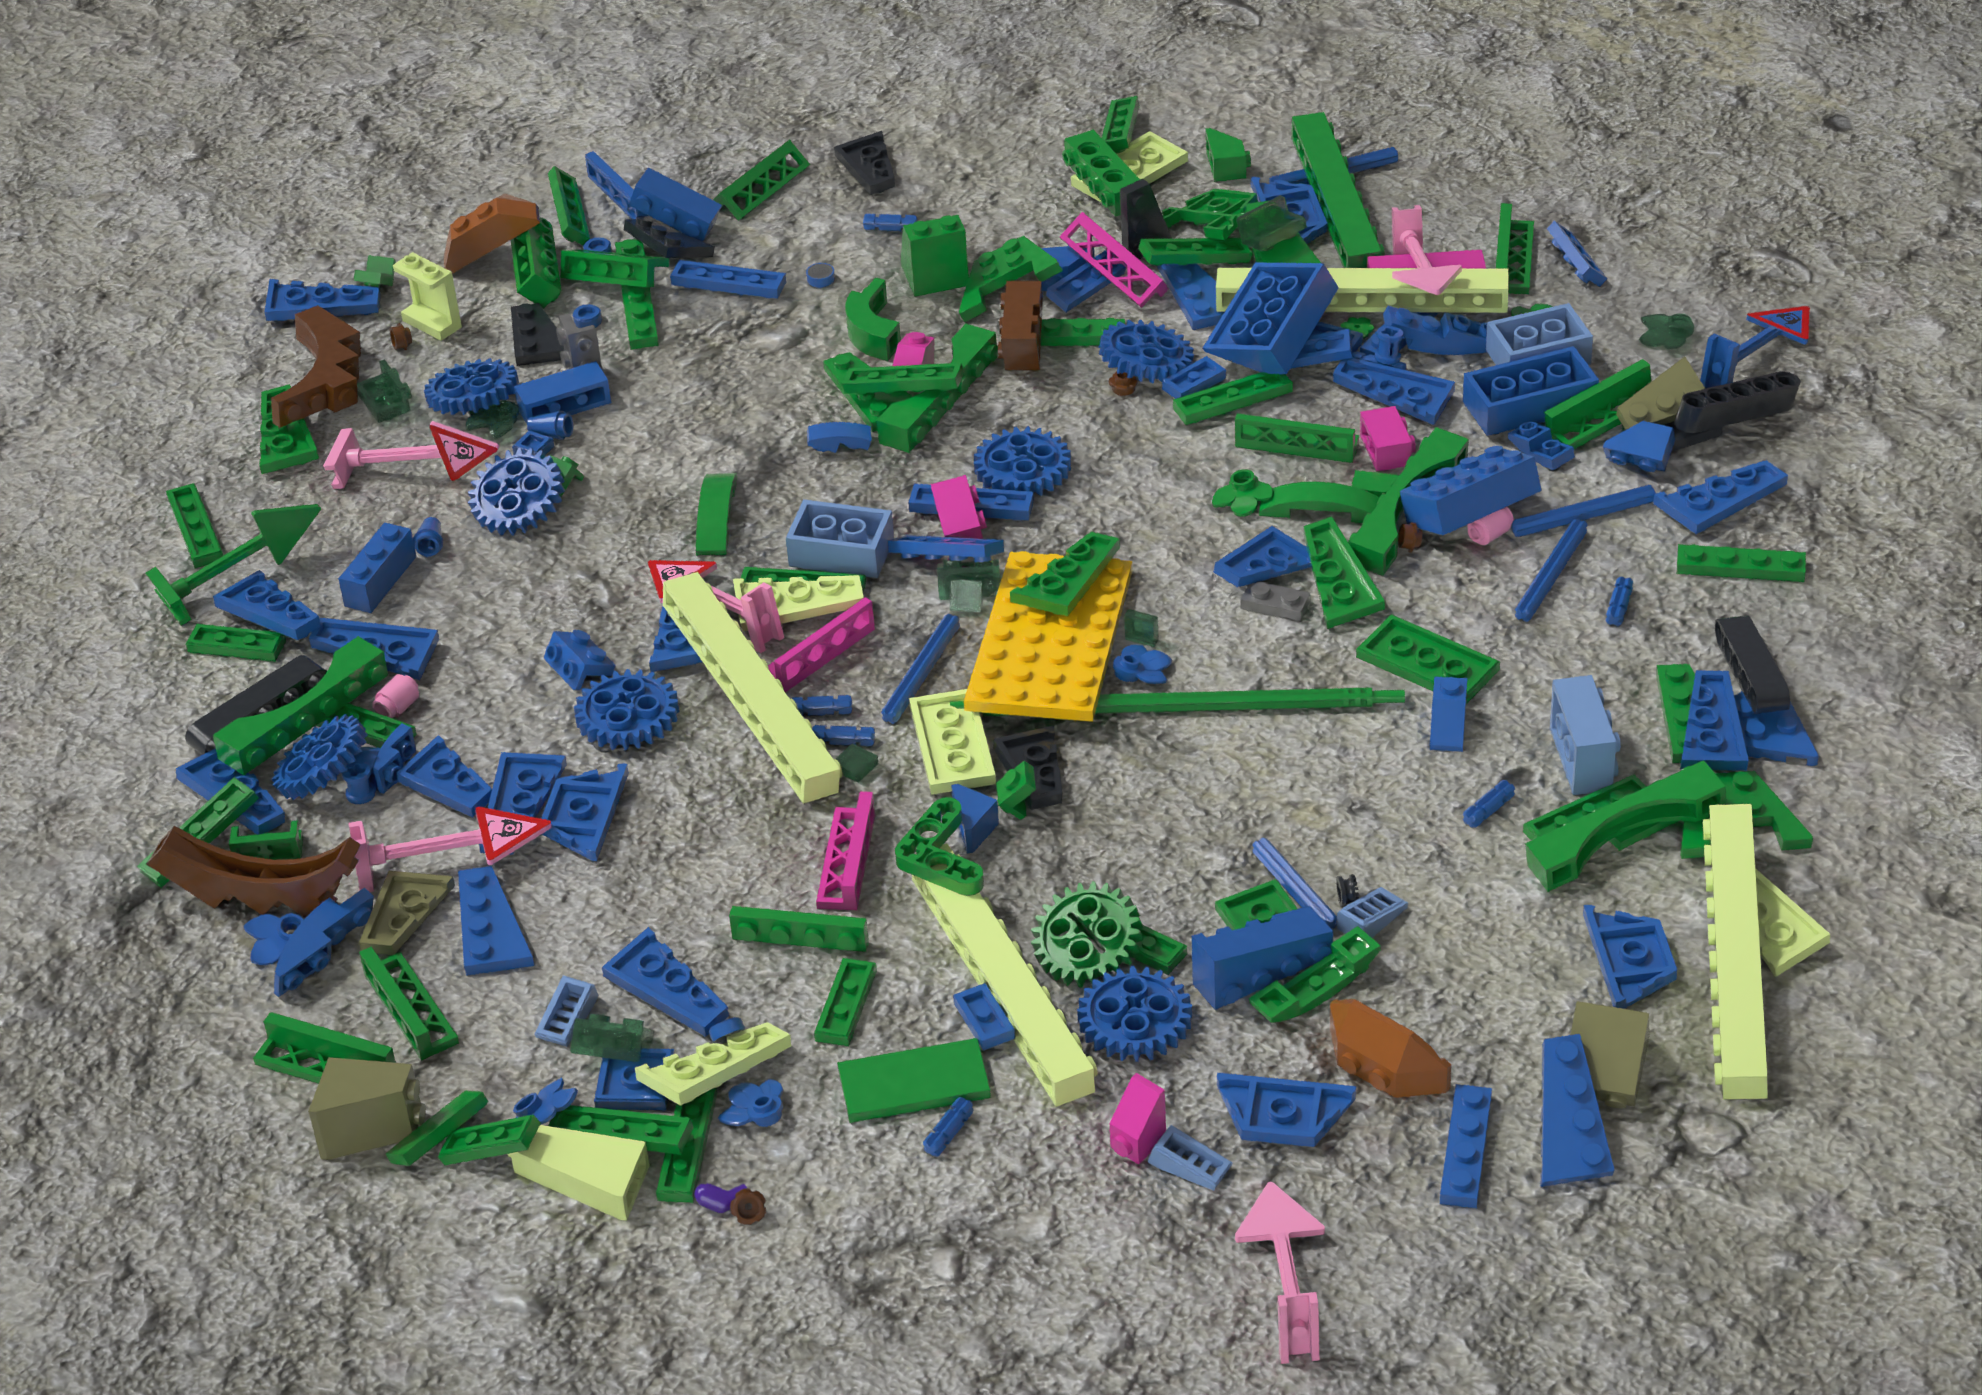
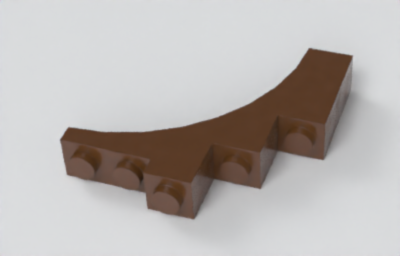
[271,305,361,428]
[147,825,361,918]

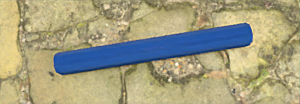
[1269,147,1398,185]
[1511,485,1656,537]
[1515,518,1588,622]
[881,614,960,724]

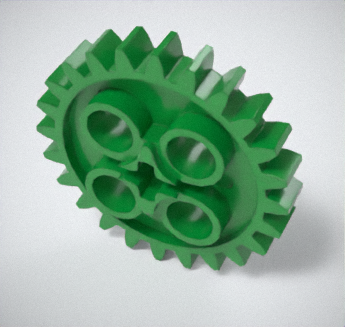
[1031,881,1144,988]

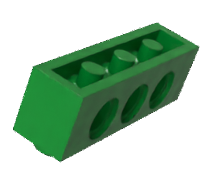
[1062,129,1140,217]

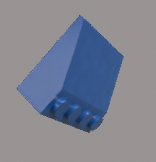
[1203,262,1339,374]

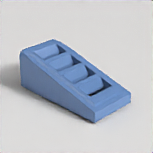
[1337,887,1408,938]
[534,975,599,1047]
[1148,1125,1233,1191]

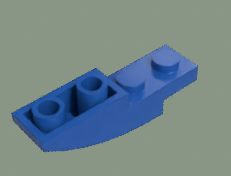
[1383,306,1487,355]
[274,887,374,997]

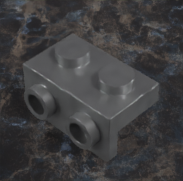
[556,313,603,371]

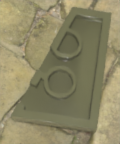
[1616,356,1705,430]
[359,870,455,955]

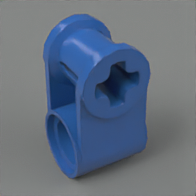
[341,747,381,804]

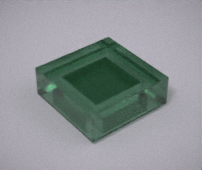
[949,578,984,613]
[1124,609,1159,647]
[836,744,879,783]

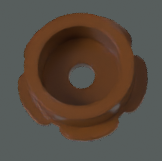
[390,323,412,351]
[1109,371,1138,396]
[1398,522,1422,553]
[730,1188,766,1225]

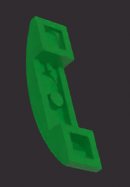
[696,473,737,556]
[1259,481,1379,523]
[1249,926,1381,1023]

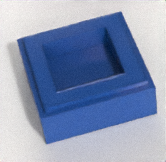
[512,430,555,455]

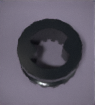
[1336,874,1359,907]

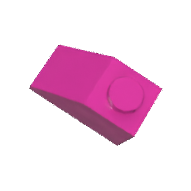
[892,332,935,366]
[1109,1073,1166,1165]

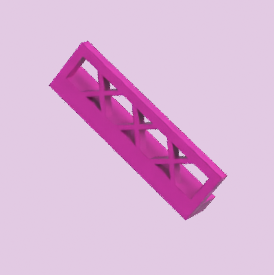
[1059,212,1169,308]
[768,597,875,693]
[816,791,875,911]

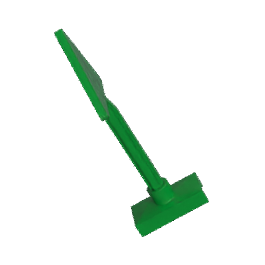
[146,504,321,626]

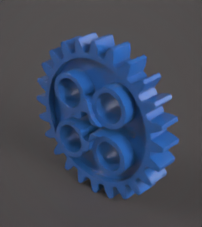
[1099,320,1194,383]
[424,358,519,415]
[974,426,1071,496]
[468,448,565,536]
[574,669,680,751]
[272,714,368,800]
[1077,966,1192,1062]

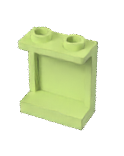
[393,252,462,341]

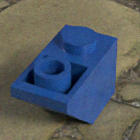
[1603,421,1676,472]

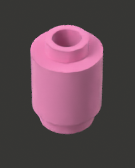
[1467,507,1514,545]
[372,674,419,718]

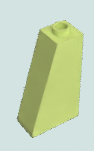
[508,1125,650,1221]

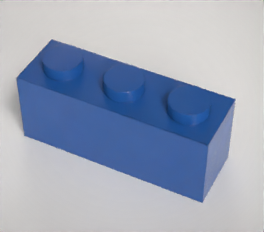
[629,167,722,242]
[514,361,612,424]
[338,522,417,613]

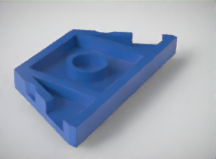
[1251,177,1328,244]
[1734,691,1819,766]
[541,763,629,861]
[1583,905,1677,1009]
[1217,1073,1356,1147]

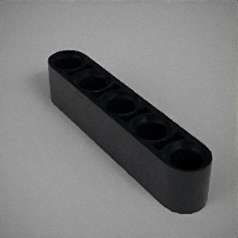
[1674,371,1801,433]
[1715,615,1790,714]
[185,655,327,755]

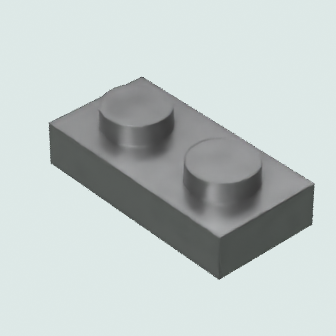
[1240,582,1310,622]

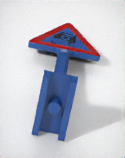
[1700,306,1810,389]

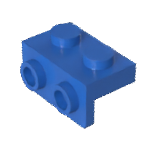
[544,630,616,690]

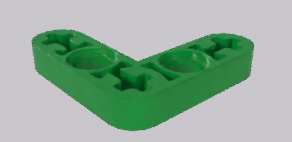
[895,797,984,896]

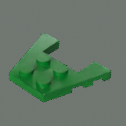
[1162,188,1258,240]
[959,235,1063,322]
[1680,770,1813,859]

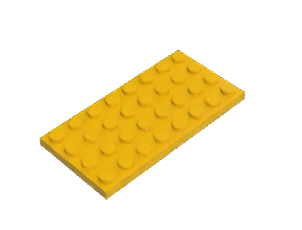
[964,551,1133,722]

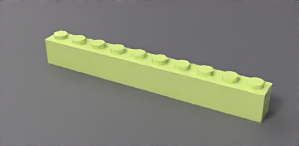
[1216,268,1508,313]
[663,572,842,804]
[1703,804,1768,1099]
[912,843,1098,1107]

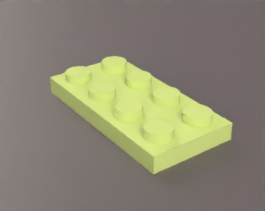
[1071,131,1188,202]
[909,689,996,795]

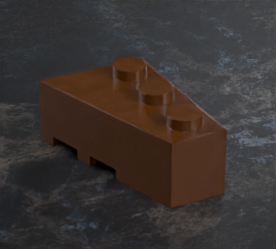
[998,281,1043,370]

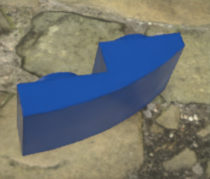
[1508,421,1575,470]
[807,422,872,453]
[374,723,416,794]

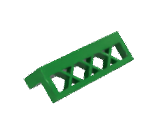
[713,139,810,221]
[1496,203,1534,295]
[560,250,669,287]
[1544,359,1652,449]
[1235,413,1359,463]
[359,946,459,1061]
[253,1012,396,1084]

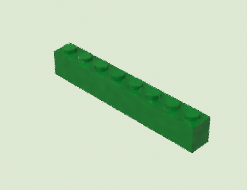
[1291,112,1385,268]

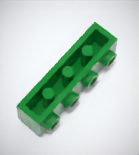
[510,217,561,309]

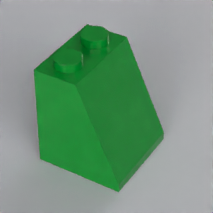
[901,215,969,297]

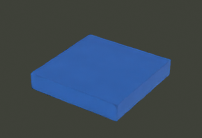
[594,1048,675,1110]

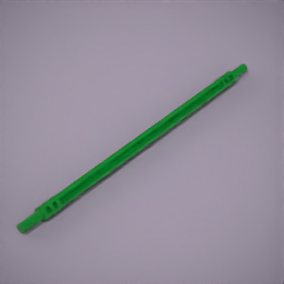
[950,687,1405,717]

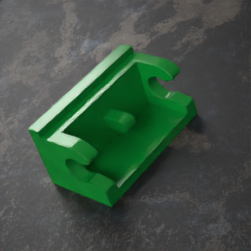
[229,820,303,860]

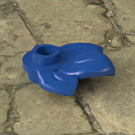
[1113,644,1173,684]
[244,913,304,966]
[513,1078,578,1125]
[718,1079,784,1127]

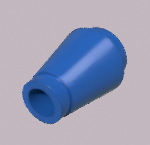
[527,410,574,440]
[413,517,443,557]

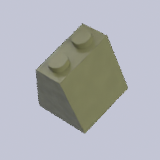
[1570,1001,1650,1109]
[308,1057,426,1160]

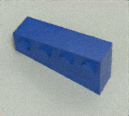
[1192,906,1333,1010]

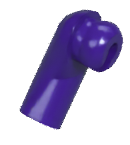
[694,1183,747,1213]

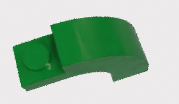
[845,277,901,361]

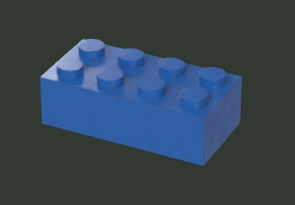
[1463,346,1599,436]
[1400,446,1542,535]

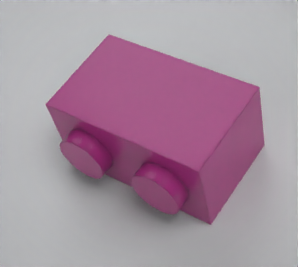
[1360,406,1416,472]
[930,475,987,539]

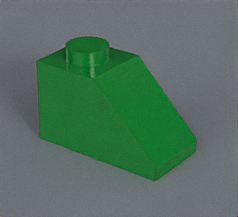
[1205,128,1251,182]

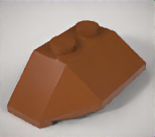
[444,194,540,274]
[1330,999,1452,1098]

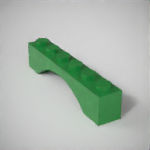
[877,323,998,453]
[1348,427,1469,576]
[213,636,388,775]
[1525,760,1726,892]

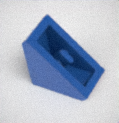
[951,784,999,854]

